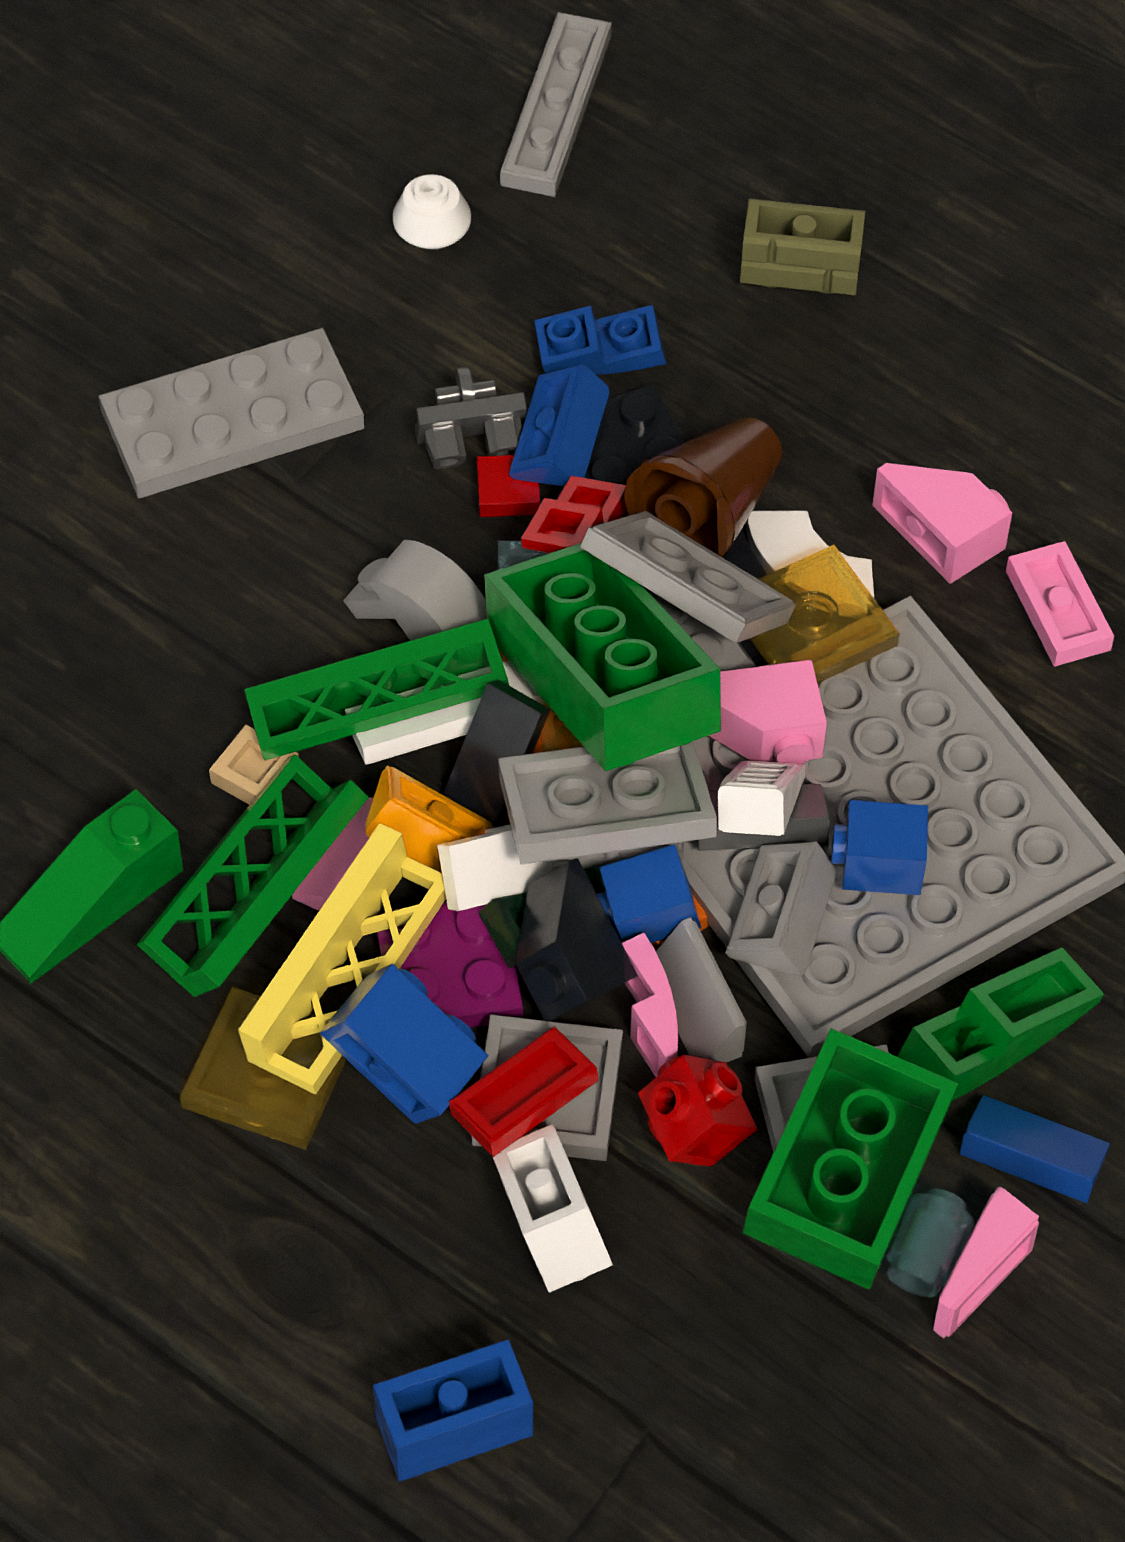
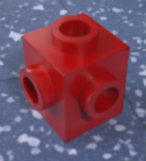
[638,1055,758,1167]

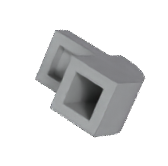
[343,540,487,641]

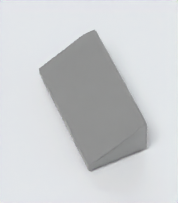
[726,842,836,975]
[656,917,747,1062]

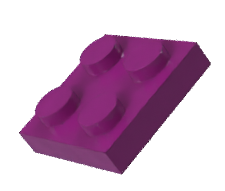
[376,899,523,1028]

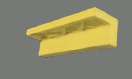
[238,823,446,1095]

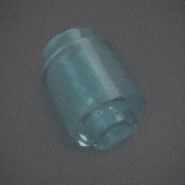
[887,1189,975,1297]

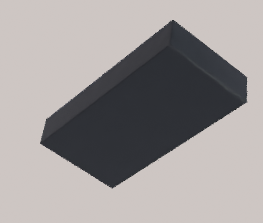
[443,679,551,824]

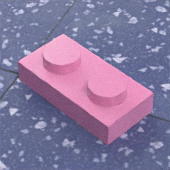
[1006,541,1114,667]

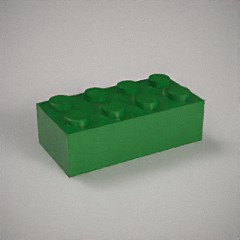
[484,543,721,772]

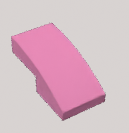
[622,933,678,1077]

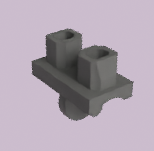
[415,366,527,469]

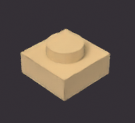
[209,725,299,805]

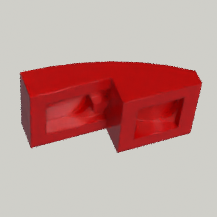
[521,476,627,553]

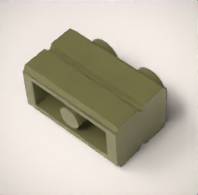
[740,199,865,295]

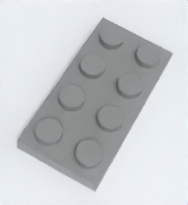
[99,328,364,499]

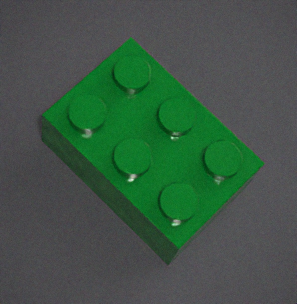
[742,1028,958,1290]

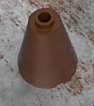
[624,417,783,558]

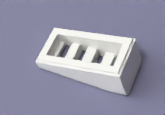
[718,761,805,836]

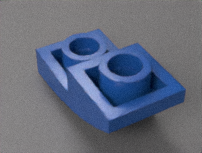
[534,305,666,375]

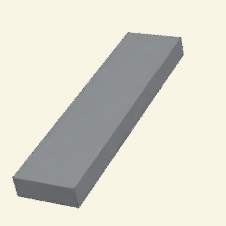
[500,12,611,197]

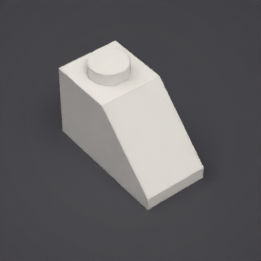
[493,1124,613,1293]

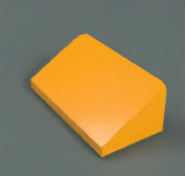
[365,766,493,873]

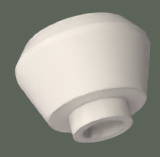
[393,175,471,250]

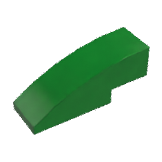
[897,947,1104,1101]

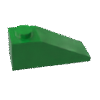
[0,789,184,984]

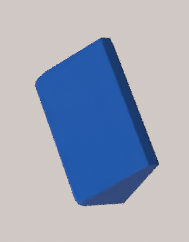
[509,364,609,486]
[959,1095,1110,1203]

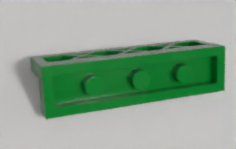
[244,618,509,761]
[137,755,369,997]

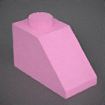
[872,463,1012,584]
[709,660,827,764]

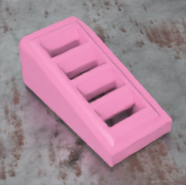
[933,1187,1039,1339]

